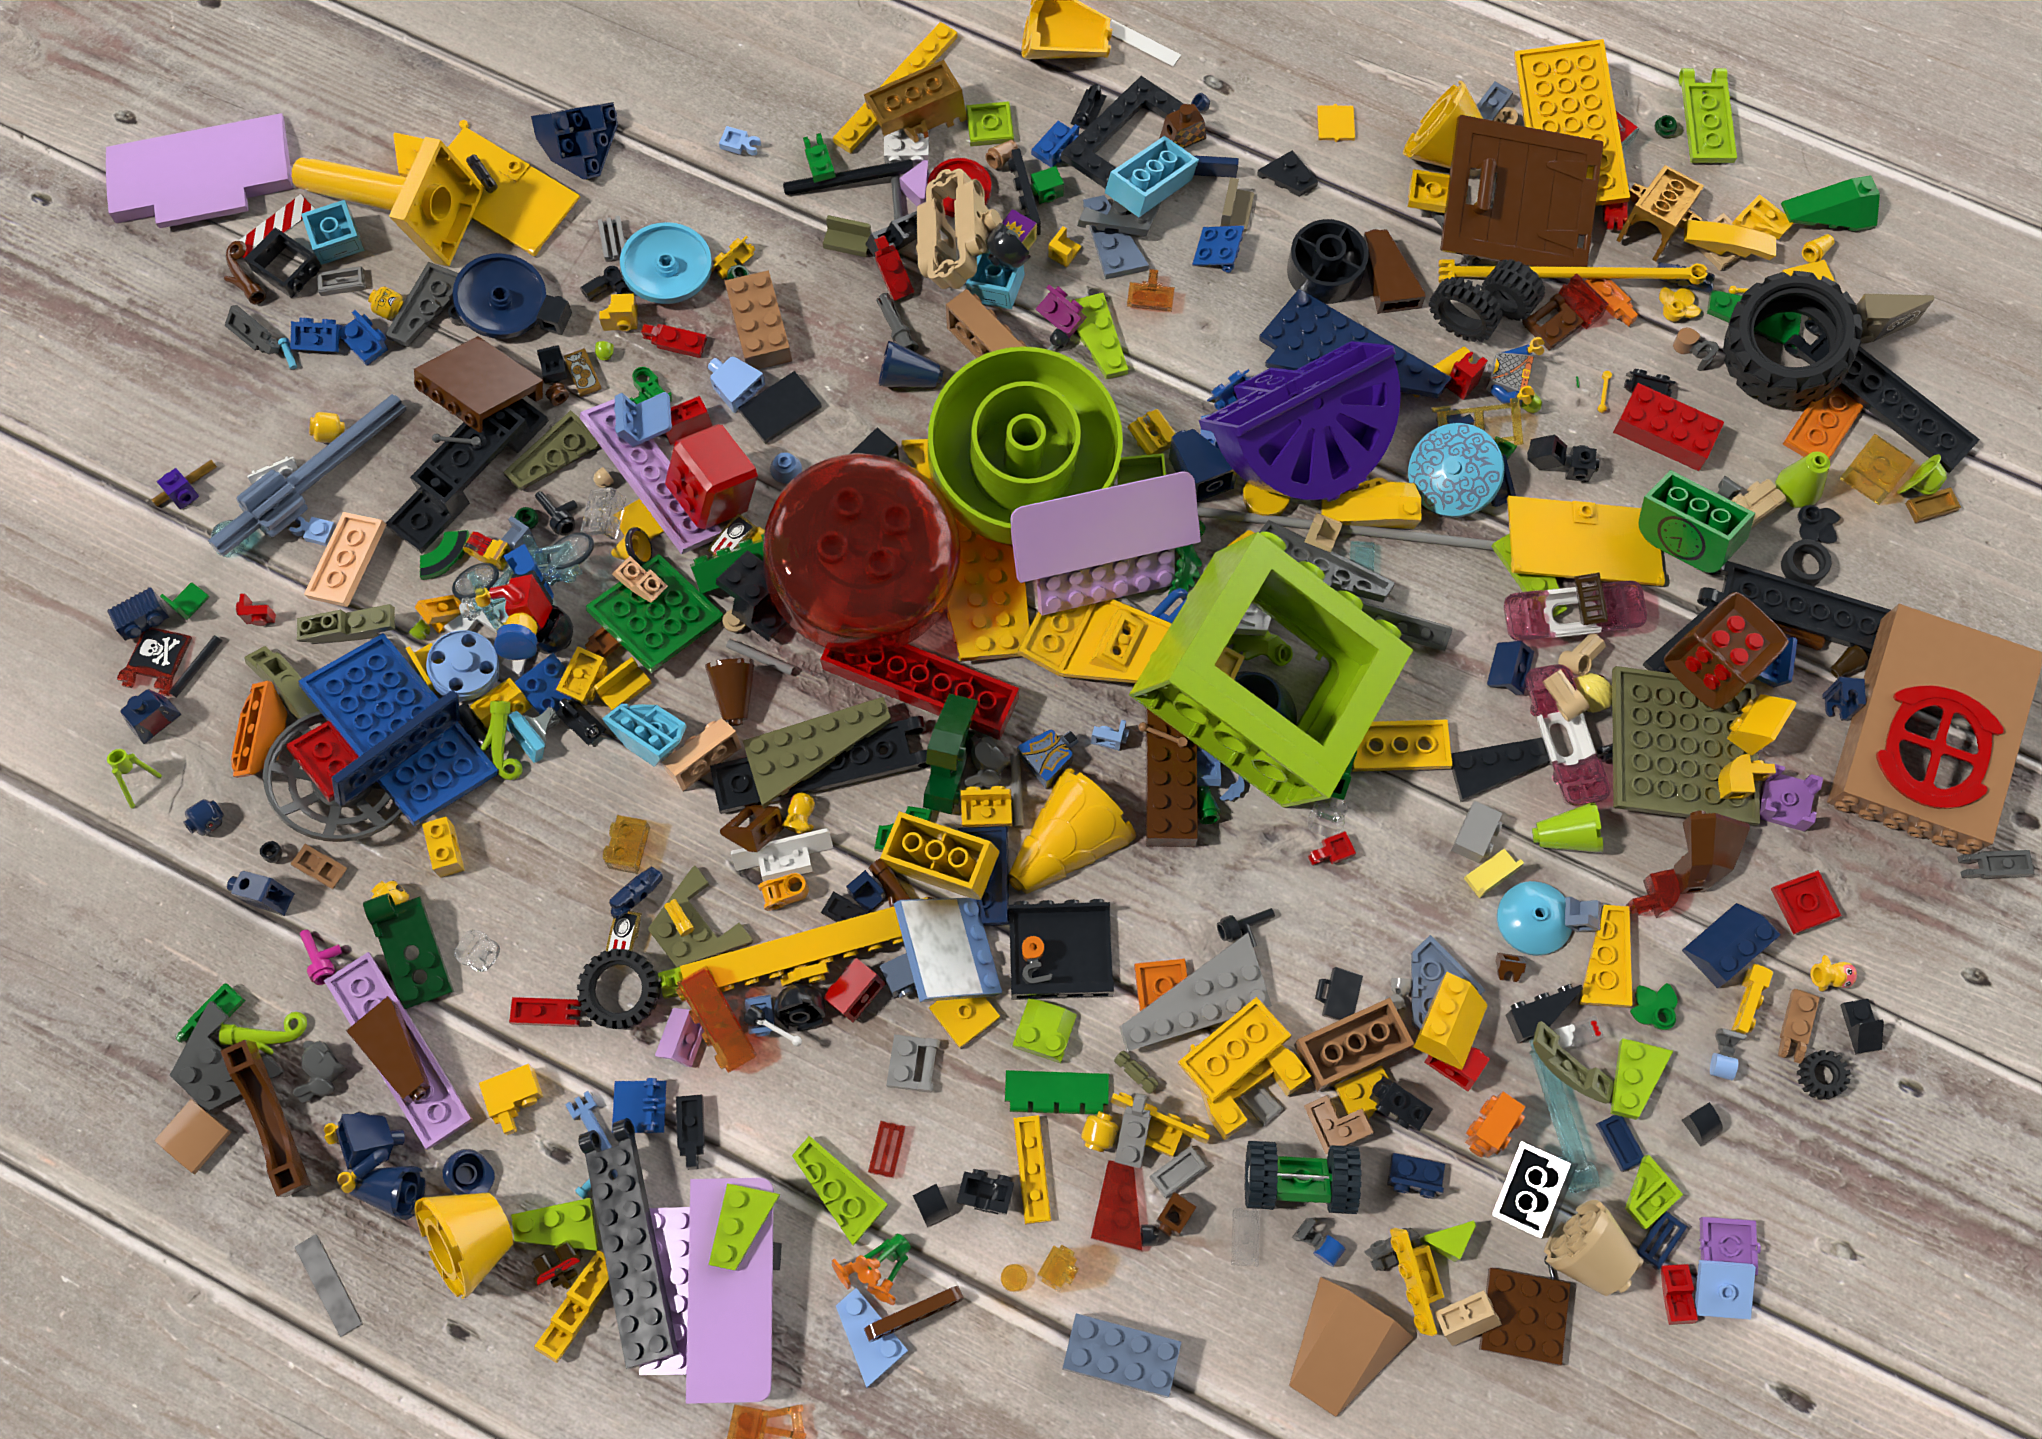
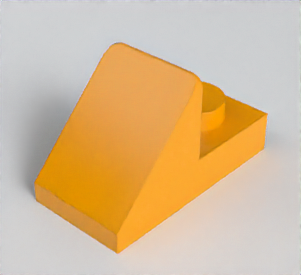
[415,595,467,633]

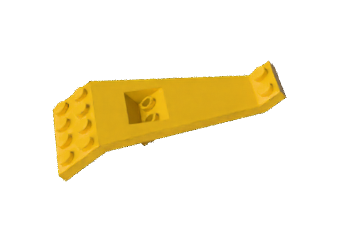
[1017,599,1245,683]

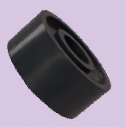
[1287,219,1368,304]

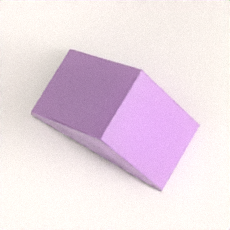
[900,160,929,206]

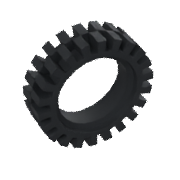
[1429,277,1503,342]
[577,949,660,1029]

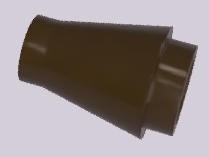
[1829,645,1868,679]

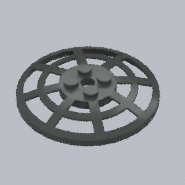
[263,711,403,842]

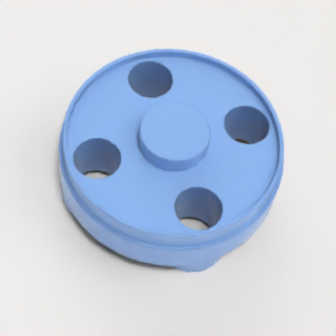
[426,630,500,703]

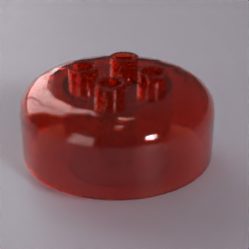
[763,453,961,655]

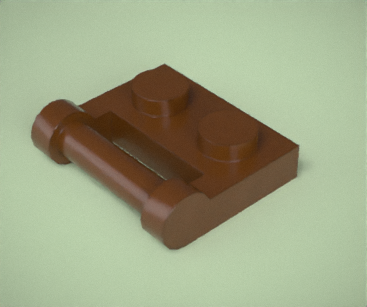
[1522,293,1584,351]

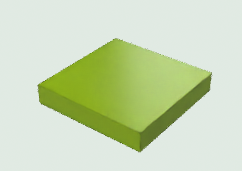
[966,101,1014,146]

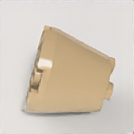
[1544,1200,1643,1296]

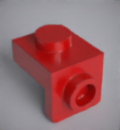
[236,593,276,626]

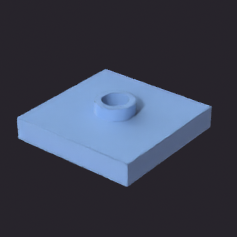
[1695,1260,1756,1320]

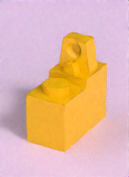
[479,1064,543,1136]

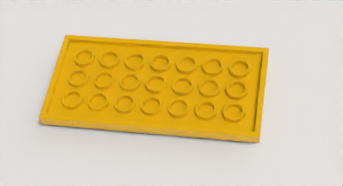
[1514,39,1630,206]

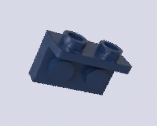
[1387,1153,1445,1199]

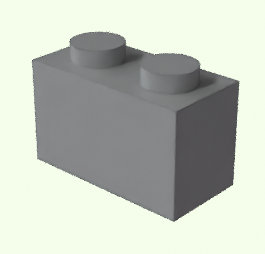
[1451,801,1503,863]

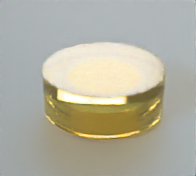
[1001,1264,1027,1292]

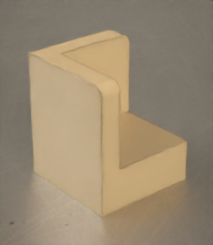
[1305,513,1342,552]

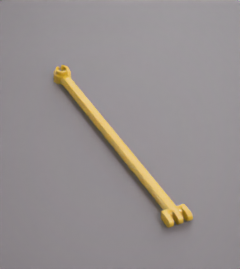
[1438,259,1707,284]

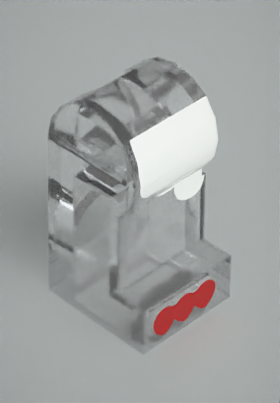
[1553,1015,1605,1051]

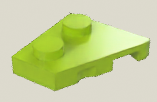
[1625,1155,1683,1229]

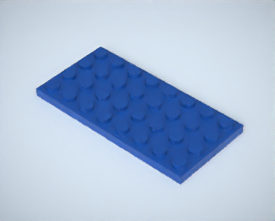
[298,633,498,826]

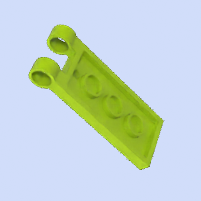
[1679,68,1737,163]

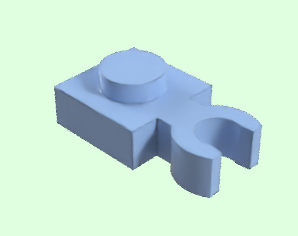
[719,126,761,156]
[289,516,336,546]

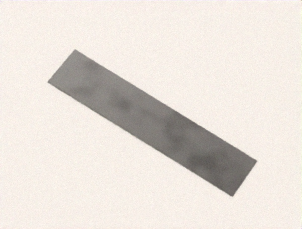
[295,1234,362,1337]

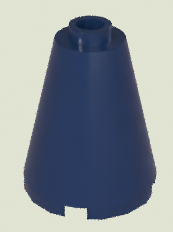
[879,341,944,387]
[349,1166,426,1220]

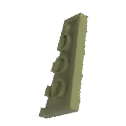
[503,410,601,491]

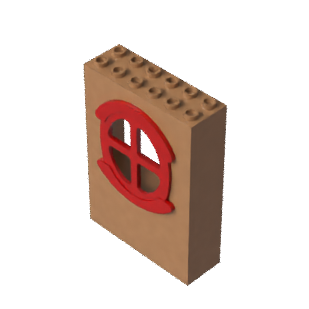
[1827,604,2042,854]

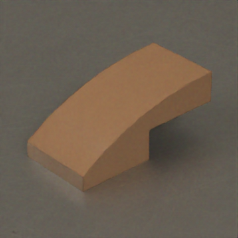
[291,843,348,889]

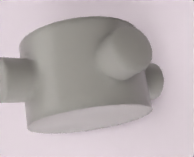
[1385,992,1407,1011]

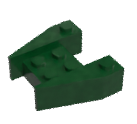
[923,694,978,815]

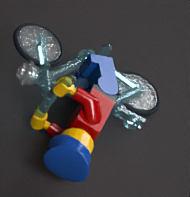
[452,533,594,660]

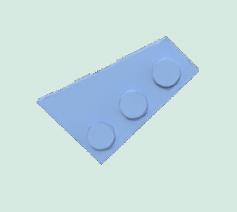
[836,1288,908,1388]

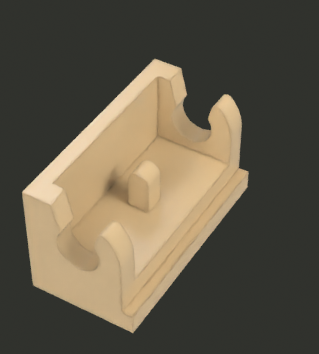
[1435,1290,1502,1346]

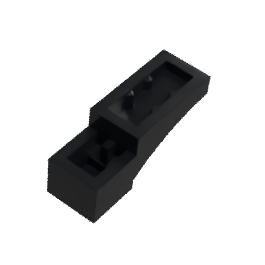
[865,211,917,258]

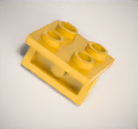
[961,786,1012,827]

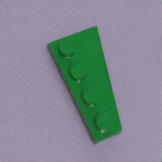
[1707,290,1802,349]

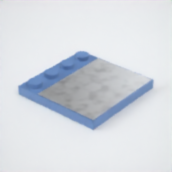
[894,898,1002,1002]

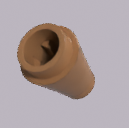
[985,140,1018,169]

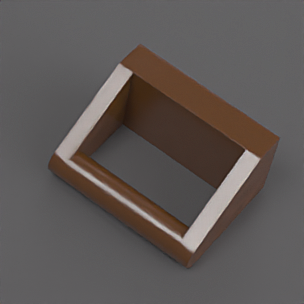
[720,805,784,852]

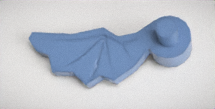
[1219,776,1246,801]

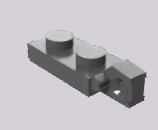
[224,305,281,355]

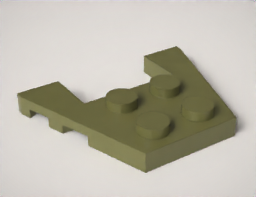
[648,866,754,967]

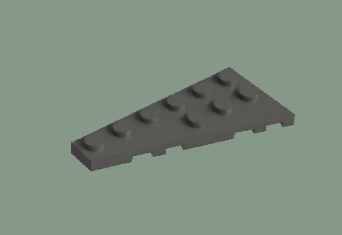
[1259,520,1395,603]

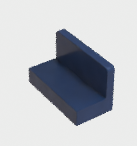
[1487,641,1534,695]

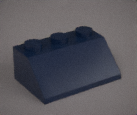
[1682,903,1781,989]

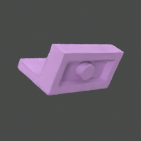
[655,1008,707,1067]

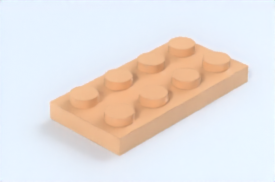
[304,512,387,607]

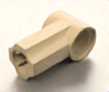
[1558,633,1606,676]
[1542,669,1590,722]

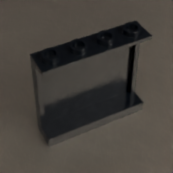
[1009,899,1114,1000]

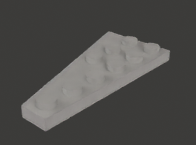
[1119,933,1272,1051]

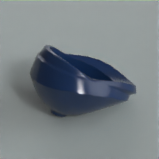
[442,1149,495,1195]

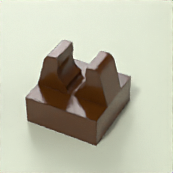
[1495,952,1526,982]

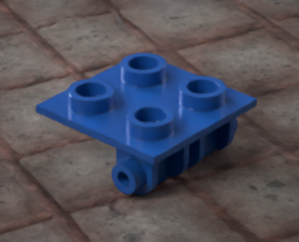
[1192,226,1244,273]
[514,653,572,715]
[612,1078,667,1133]

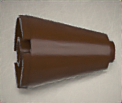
[705,658,754,726]

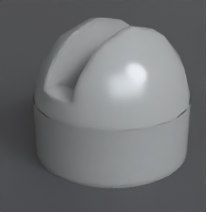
[1391,978,1412,996]

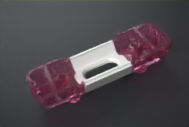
[1503,580,1647,641]
[1525,664,1611,806]

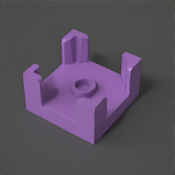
[1759,764,1823,832]

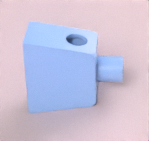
[708,356,765,413]

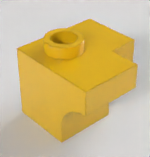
[599,294,638,331]

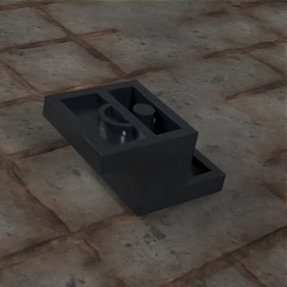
[716,550,800,642]

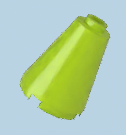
[1775,452,1830,508]
[1532,803,1603,852]

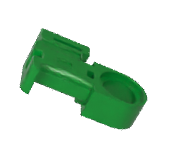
[630,367,672,405]

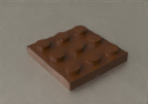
[1479,1268,1570,1366]

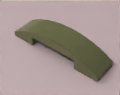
[1533,1021,1614,1104]

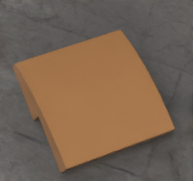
[154,1099,232,1175]

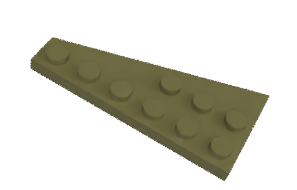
[742,697,892,809]

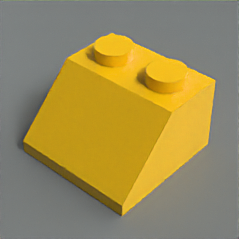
[1727,694,1797,756]

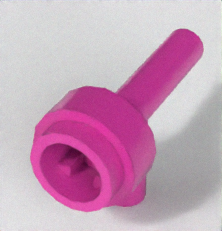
[300,929,343,985]

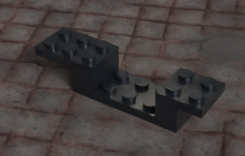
[386,398,549,554]

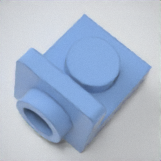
[1091,720,1129,751]

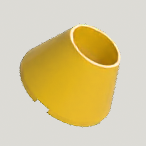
[1403,80,1483,169]
[415,1193,513,1299]

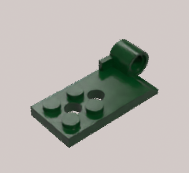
[363,893,454,1010]

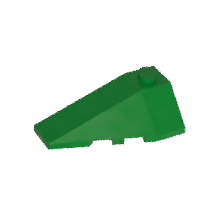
[1781,175,1880,231]

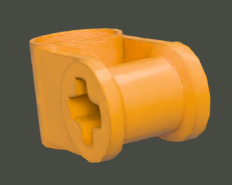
[758,873,809,911]

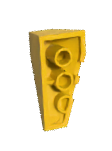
[1321,482,1421,529]

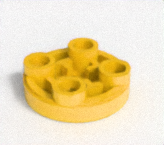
[1243,482,1290,516]

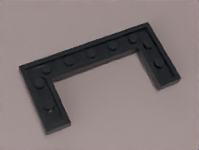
[1060,76,1184,189]

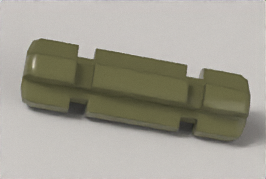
[1114,1050,1159,1094]

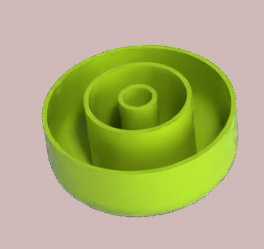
[928,347,1123,545]

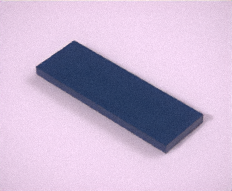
[331,690,460,806]

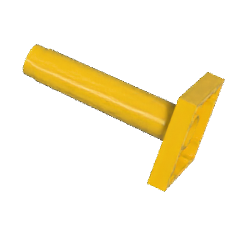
[291,137,484,267]

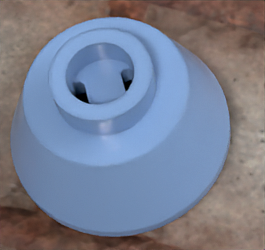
[770,453,802,483]

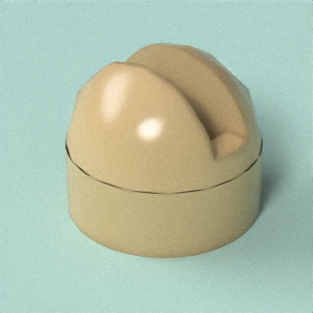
[593,467,614,488]

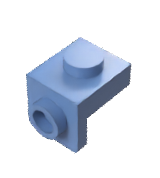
[1197,747,1221,786]
[745,995,775,1037]

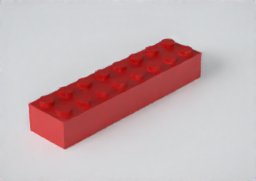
[820,618,1019,740]

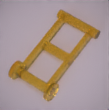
[1432,398,1524,445]

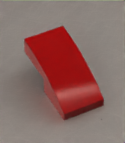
[1661,1264,1698,1325]

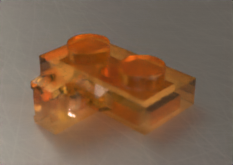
[1127,269,1175,312]

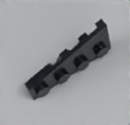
[1451,737,1550,802]

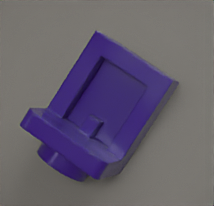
[156,468,199,509]

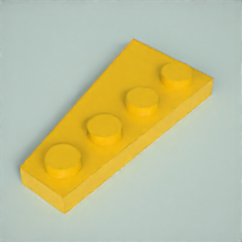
[1579,905,1632,1008]

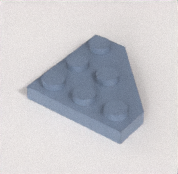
[1411,935,1485,1032]

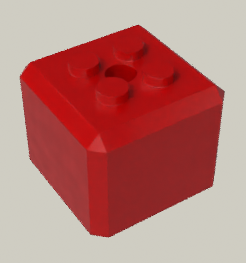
[665,424,758,529]

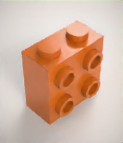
[1465,1092,1526,1158]

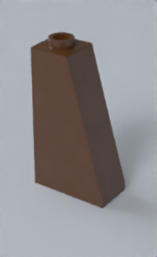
[1363,229,1426,314]
[346,996,431,1104]

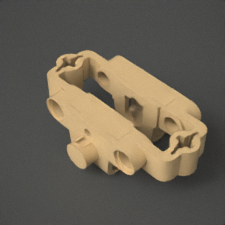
[916,169,1002,289]

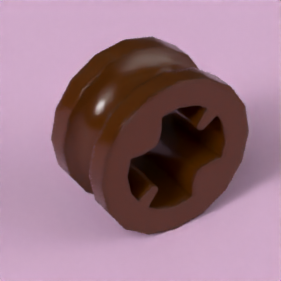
[545,383,569,406]

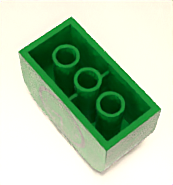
[1638,470,1755,573]

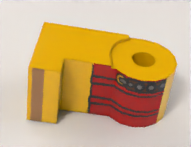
[463,531,512,571]

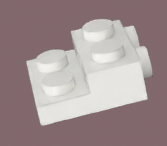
[884,128,929,166]

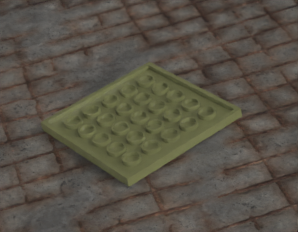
[1612,666,1760,826]

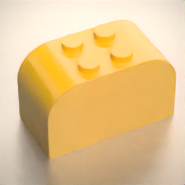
[880,811,1000,900]

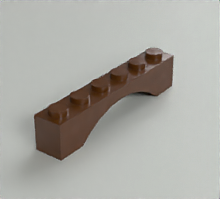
[220,1040,312,1197]

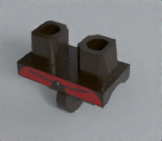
[532,1240,583,1290]

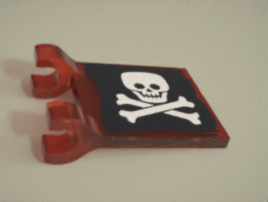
[117,627,192,697]

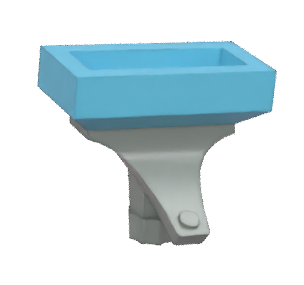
[506,707,560,763]

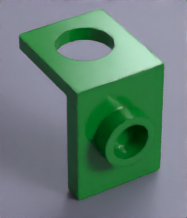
[160,582,210,620]

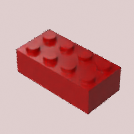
[1613,383,1724,471]

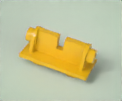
[711,235,755,279]

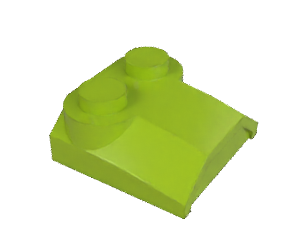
[1012,999,1077,1064]

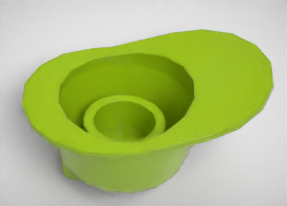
[1897,454,1947,495]

